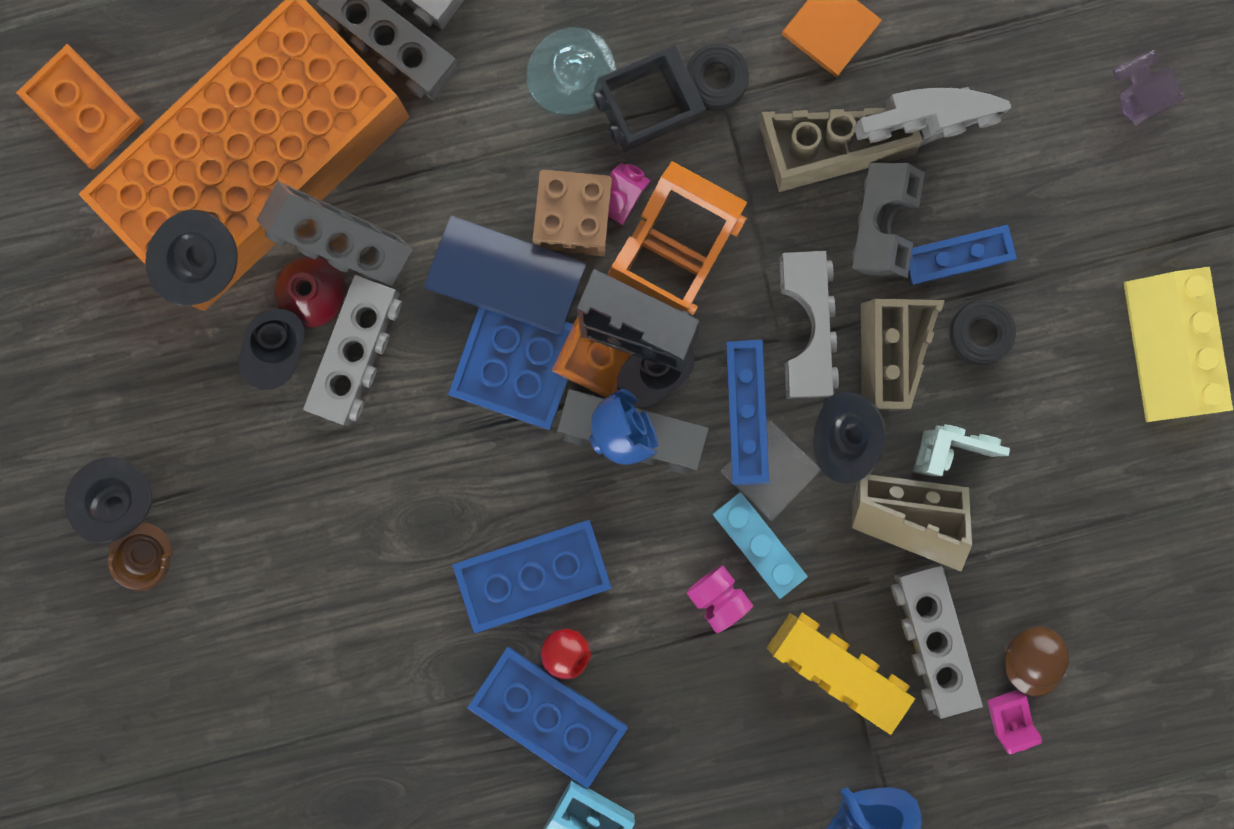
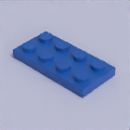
[452,519,612,634]
[467,646,628,789]

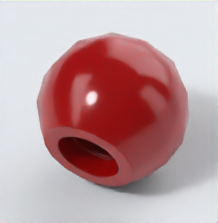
[541,628,591,680]

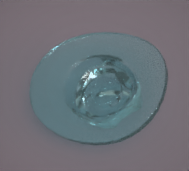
[526,27,616,115]

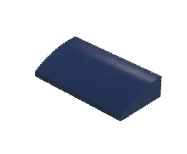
[425,216,586,336]

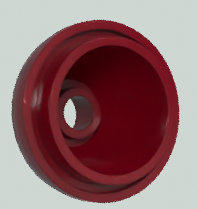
[274,256,346,328]

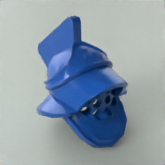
[826,787,923,829]

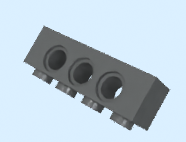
[316,0,459,101]
[256,180,413,286]

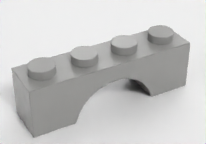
[779,251,839,399]

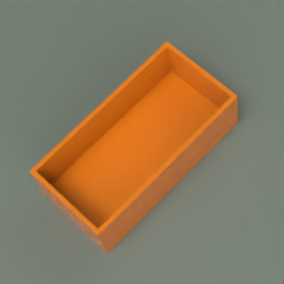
[79,0,410,311]

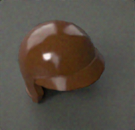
[108,522,173,591]
[1003,626,1069,696]

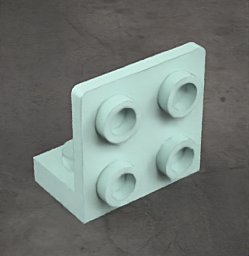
[913,424,1010,476]

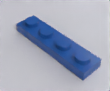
[727,340,770,486]

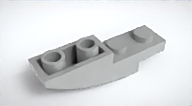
[854,88,1011,143]

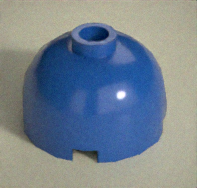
[589,389,658,465]

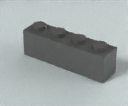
[557,389,709,475]

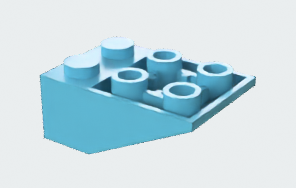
[543,779,635,829]

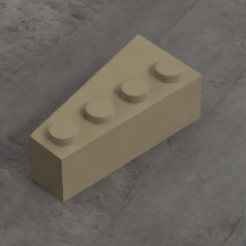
[760,108,922,192]

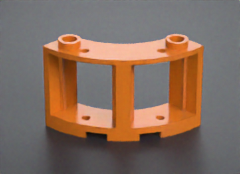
[607,161,747,315]

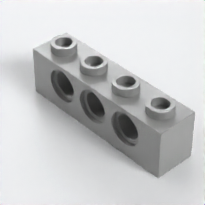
[303,275,402,426]
[891,563,983,719]

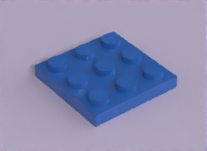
[448,307,573,430]

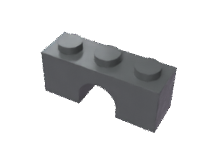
[852,163,925,278]

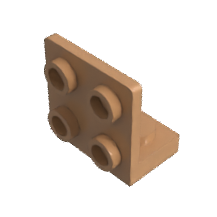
[533,170,612,257]

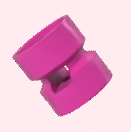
[686,565,754,633]

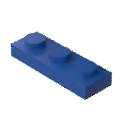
[908,225,1017,286]

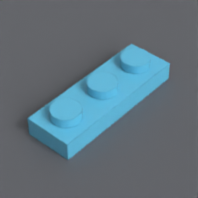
[712,492,808,599]

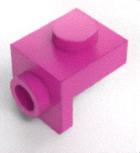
[608,163,651,225]
[987,690,1042,754]

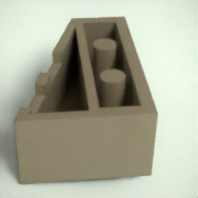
[861,299,945,411]
[852,474,972,571]

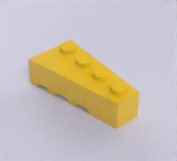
[766,613,915,735]

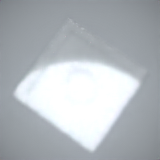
[720,420,822,521]

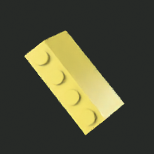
[1124,267,1233,422]

